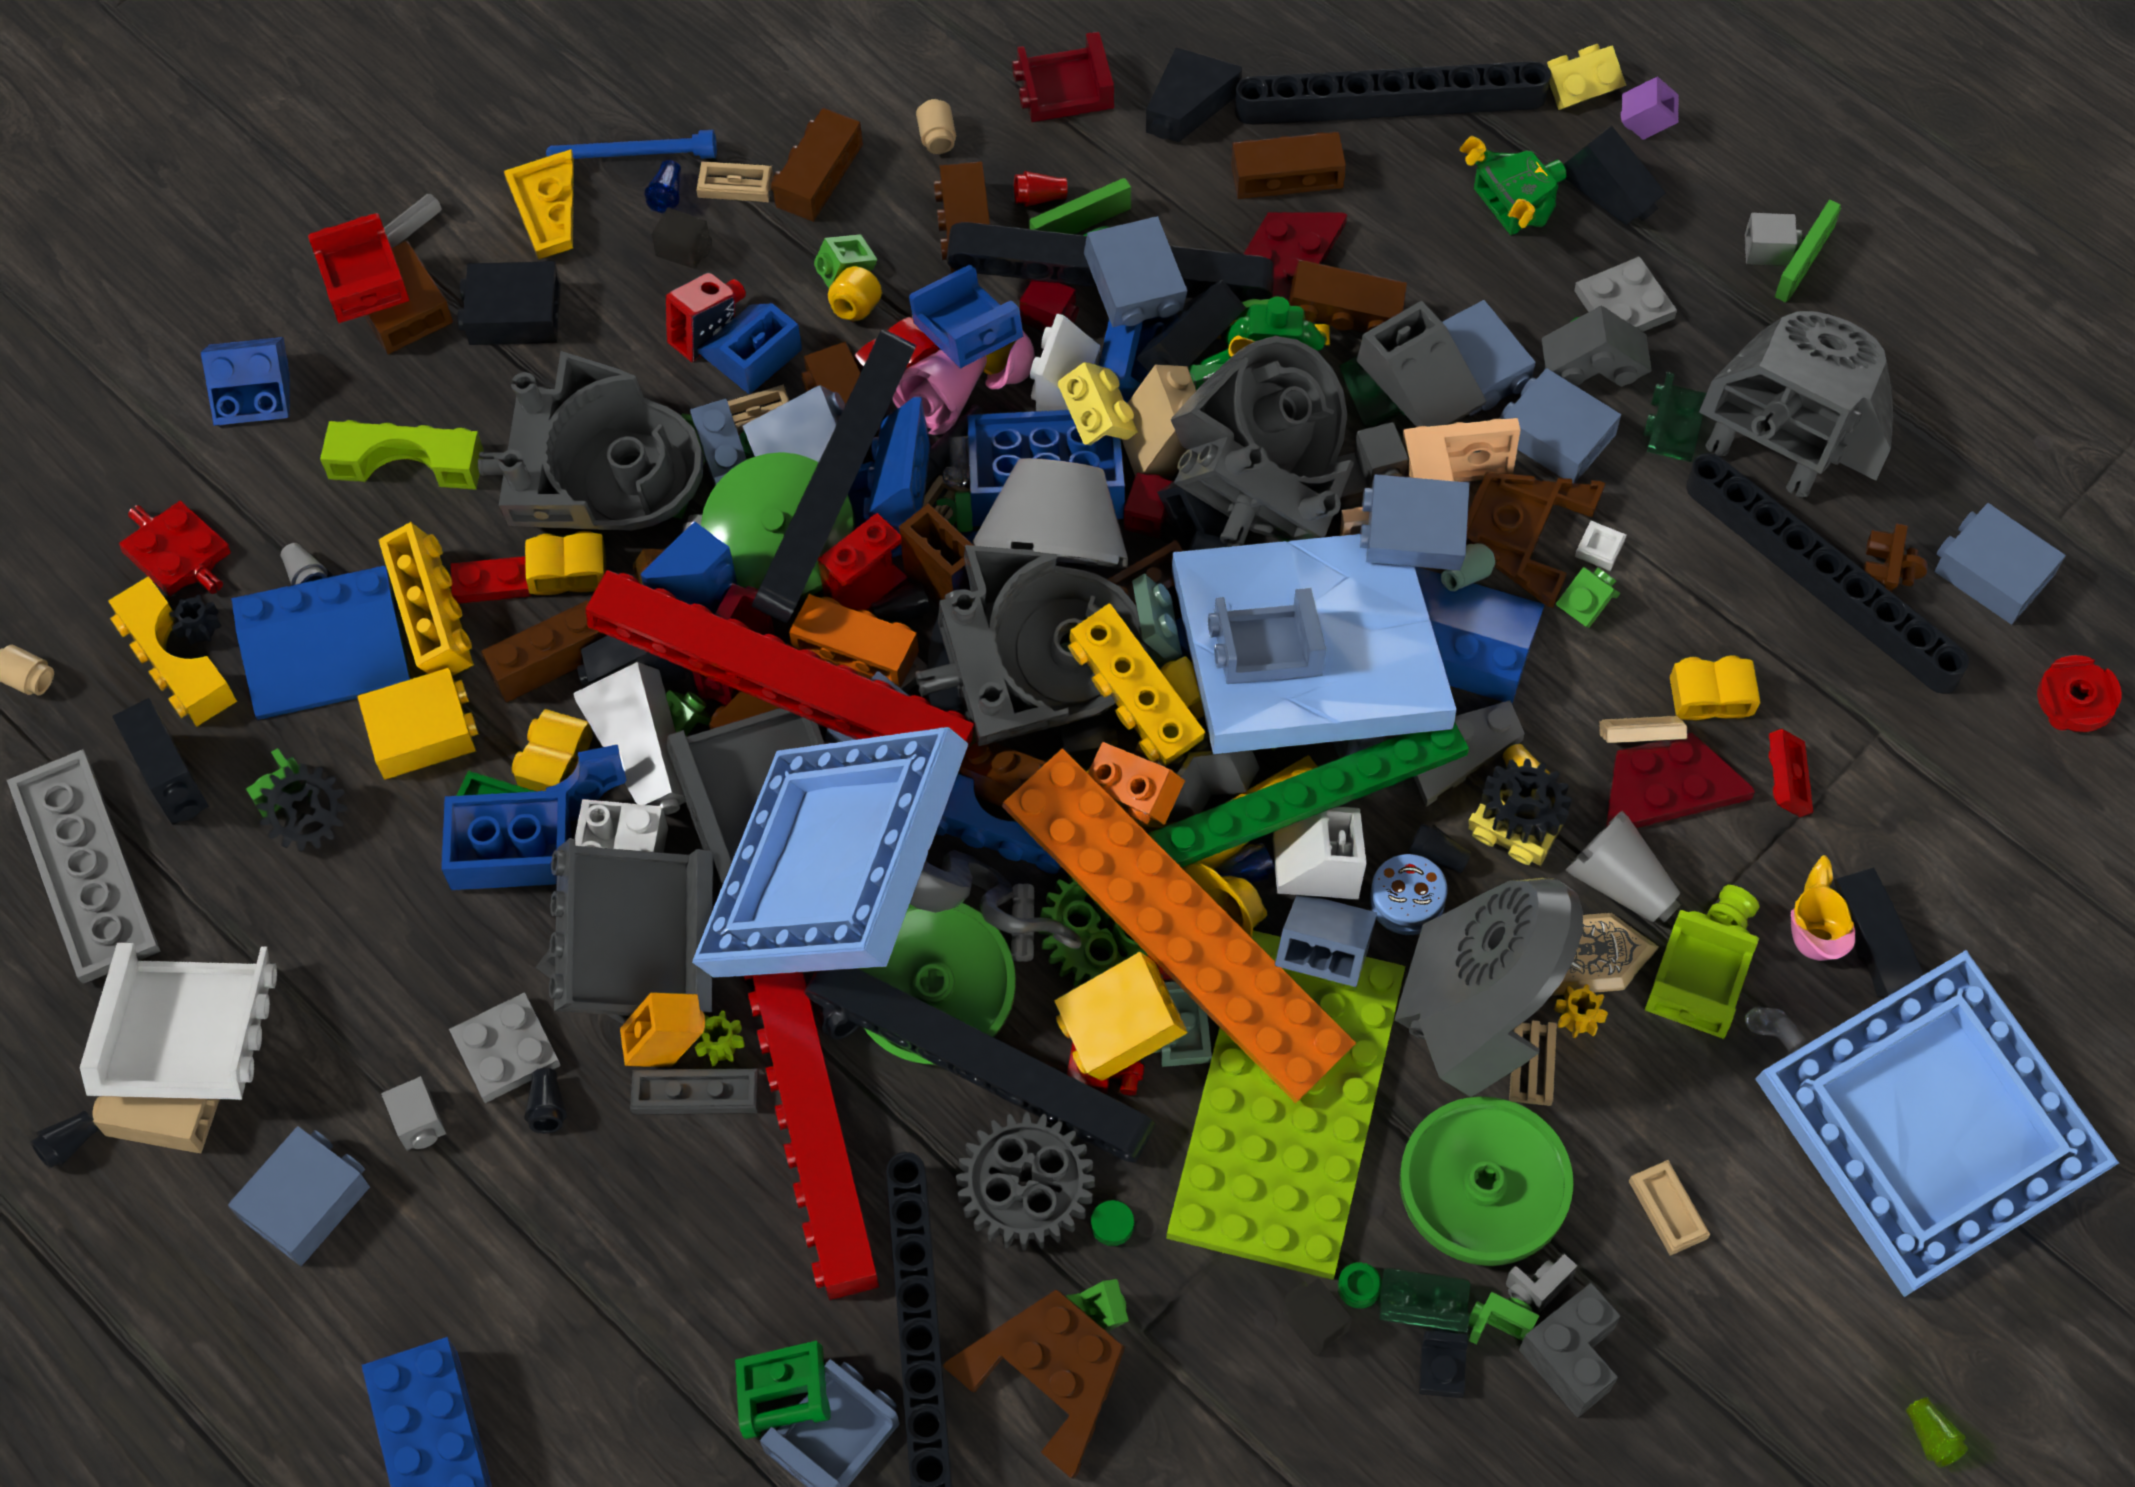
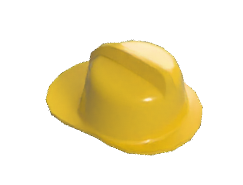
[1185,863,1267,938]

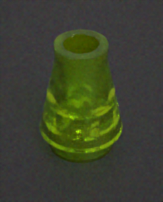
[1906,1397,1968,1468]

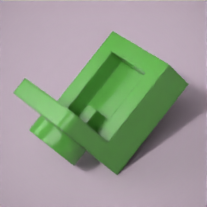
[1556,567,1621,628]
[1065,1279,1129,1331]
[1466,1292,1539,1345]

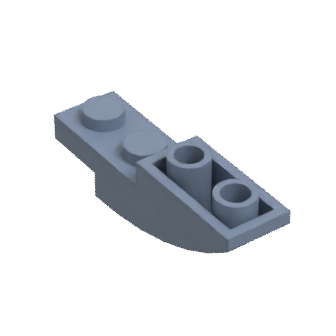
[690,399,747,487]

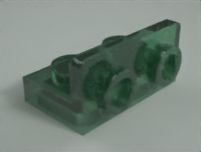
[1339,356,1410,429]
[1643,372,1707,462]
[1378,1267,1470,1333]

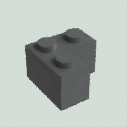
[1542,305,1652,387]
[1332,422,1409,519]
[1157,733,1260,823]
[1519,1283,1621,1418]

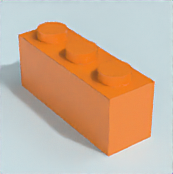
[789,594,919,688]

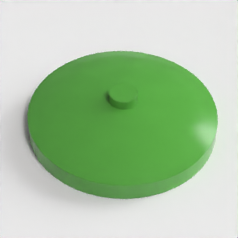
[701,452,856,601]
[857,903,1016,1065]
[1399,1097,1573,1266]

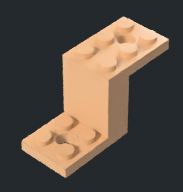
[1340,418,1520,536]

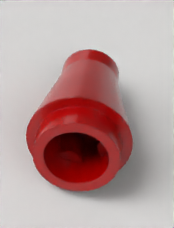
[1014,171,1068,207]

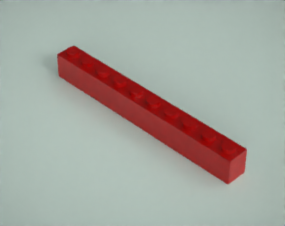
[585,570,974,756]
[744,972,879,1300]

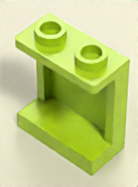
[1644,910,1759,1039]

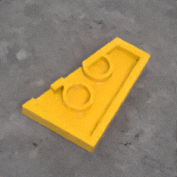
[504,149,574,260]

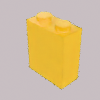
[357,668,479,780]
[1054,952,1188,1081]

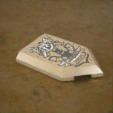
[1551,913,1659,996]

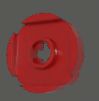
[2037,655,2122,732]

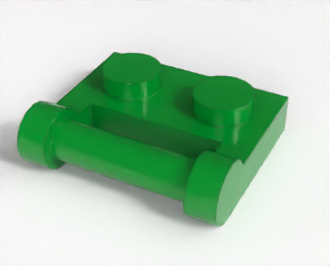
[735,1340,831,1439]

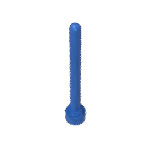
[546,129,717,159]

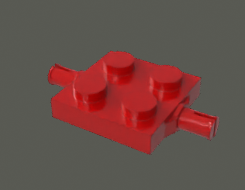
[119,500,231,597]

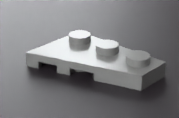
[1400,700,1525,807]

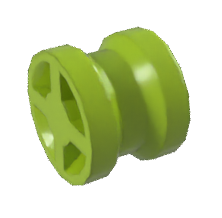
[1707,885,1760,929]

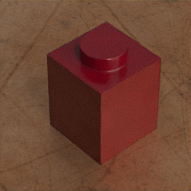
[1019,280,1079,332]
[1124,473,1173,539]

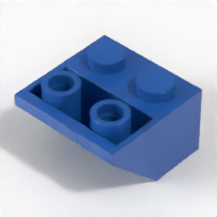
[698,303,802,395]
[201,337,290,426]

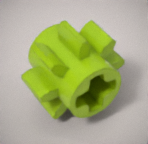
[694,1011,745,1066]

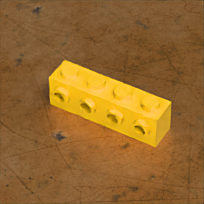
[378,522,474,676]
[1068,603,1205,767]

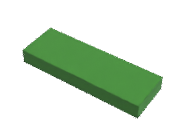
[1029,178,1131,234]
[1775,199,1841,302]

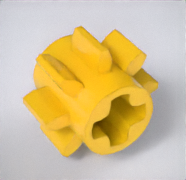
[1554,984,1608,1038]

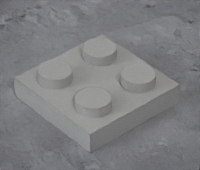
[1574,256,1677,332]
[449,992,561,1103]

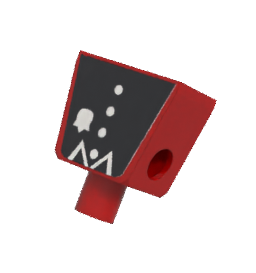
[666,273,746,362]

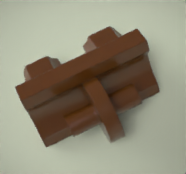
[1863,523,1928,592]

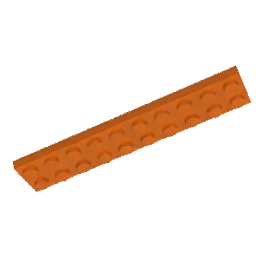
[1002,748,1356,1104]

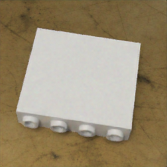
[80,943,277,1100]

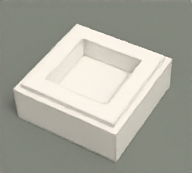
[1575,521,1626,571]

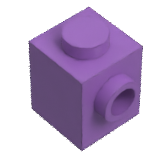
[1620,76,1679,140]

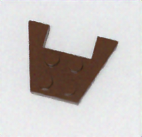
[1466,472,1606,608]
[943,1289,1125,1479]

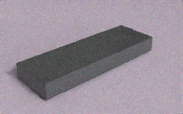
[630,1069,759,1114]

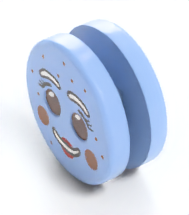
[1370,854,1448,935]

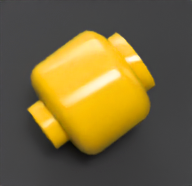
[827,266,882,321]

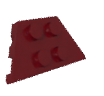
[1243,212,1347,301]
[1605,733,1755,829]

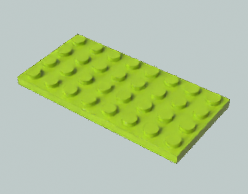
[1166,930,1406,1280]

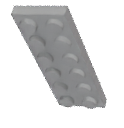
[7,749,161,984]

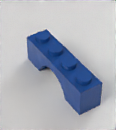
[936,774,1069,875]

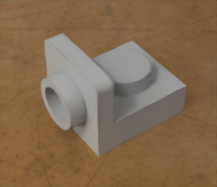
[1506,1254,1577,1315]

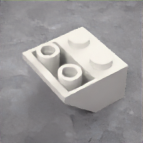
[1030,314,1100,411]
[575,799,668,853]
[1273,807,1366,899]

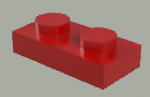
[451,556,531,604]
[1769,729,1813,817]

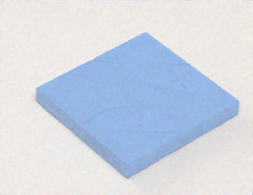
[1172,534,1456,754]
[692,727,968,978]
[1755,950,2119,1297]

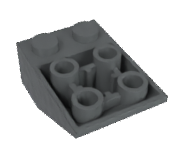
[1357,301,1486,427]

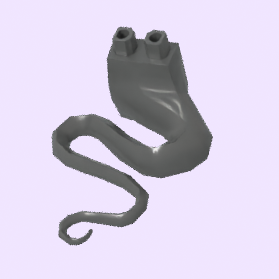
[910,850,1081,949]

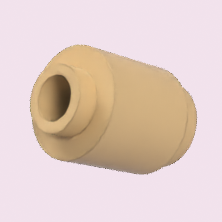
[916,99,956,154]
[0,644,54,695]

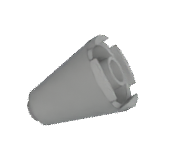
[1566,811,1681,922]

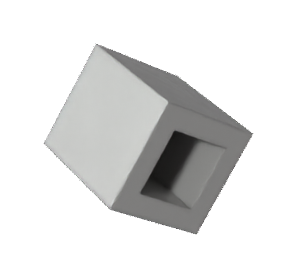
[1745,213,1802,266]
[381,1076,446,1151]

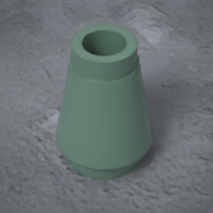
[1441,543,1495,591]

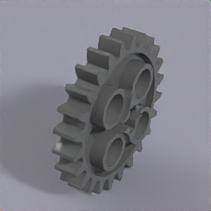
[956,1112,1095,1251]

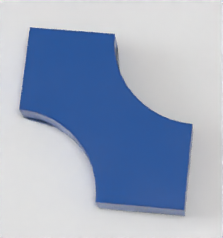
[546,744,627,821]

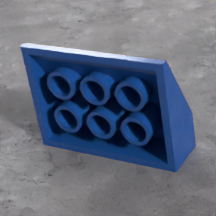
[967,410,1125,526]
[231,565,411,720]
[1415,567,1545,704]

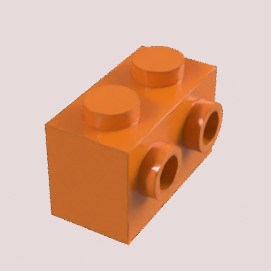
[1088,742,1185,825]

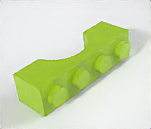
[320,420,484,490]

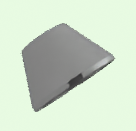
[972,458,1128,569]

